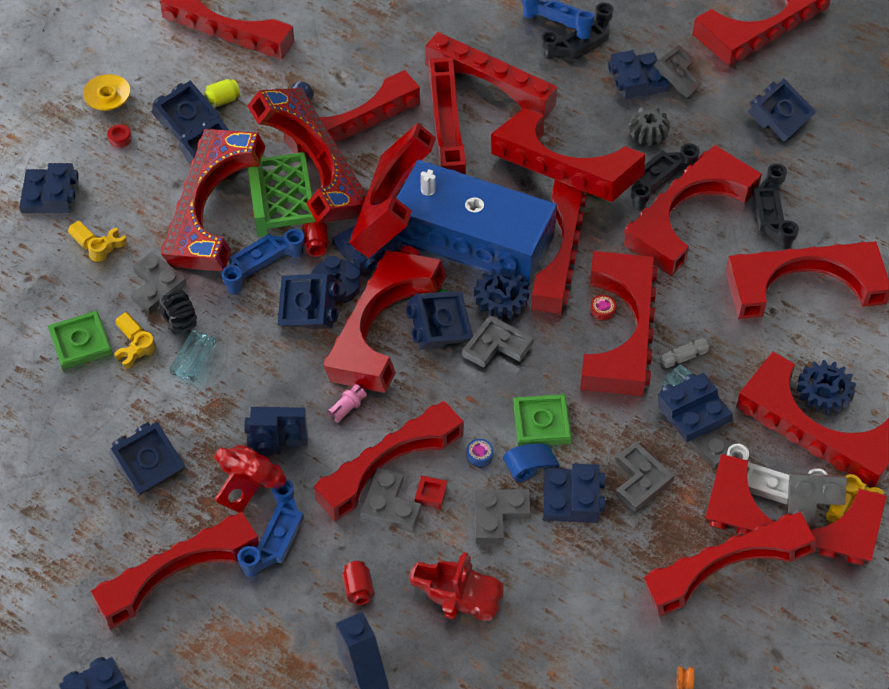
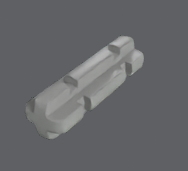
[660,338,709,368]

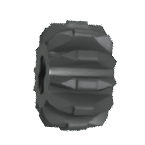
[629,106,670,147]

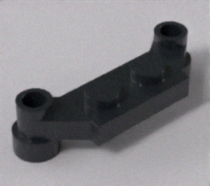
[541,2,614,59]
[631,143,700,211]
[752,163,799,249]

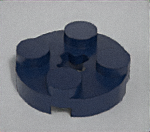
[311,256,360,304]

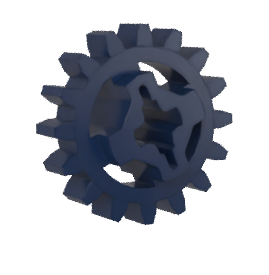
[474,268,529,319]
[797,360,856,414]

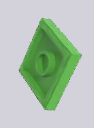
[48,310,113,370]
[513,394,572,446]

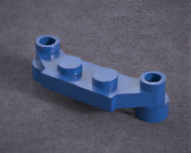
[521,0,595,39]
[222,228,305,295]
[238,478,304,577]

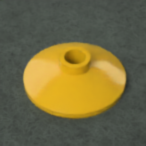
[83,74,130,111]

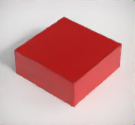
[415,476,447,509]

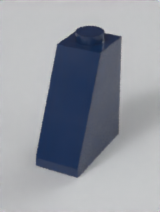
[336,611,389,689]

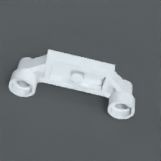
[727,444,828,505]

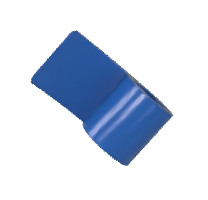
[503,444,560,483]

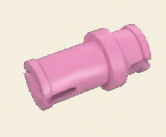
[327,384,367,423]

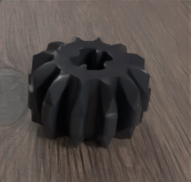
[160,289,197,335]

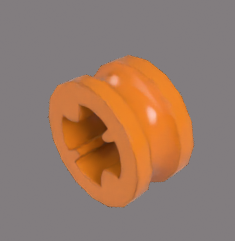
[676,666,694,689]

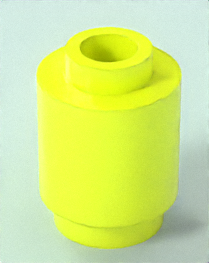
[203,79,240,108]

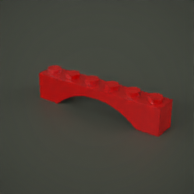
[160,0,295,60]
[425,32,557,120]
[429,58,466,175]
[283,70,420,157]
[531,180,587,314]
[314,400,464,522]
[91,512,259,630]
[644,512,816,617]

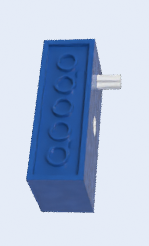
[396,160,557,286]

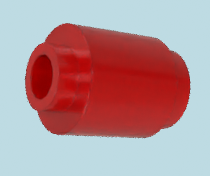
[302,222,329,257]
[342,561,375,605]

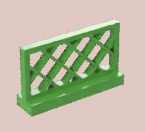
[248,152,316,237]

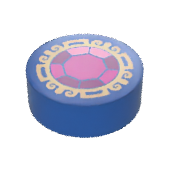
[466,439,493,466]

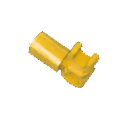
[68,220,127,262]
[114,312,156,369]
[826,474,885,523]

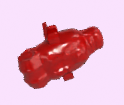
[214,445,287,513]
[409,552,504,621]

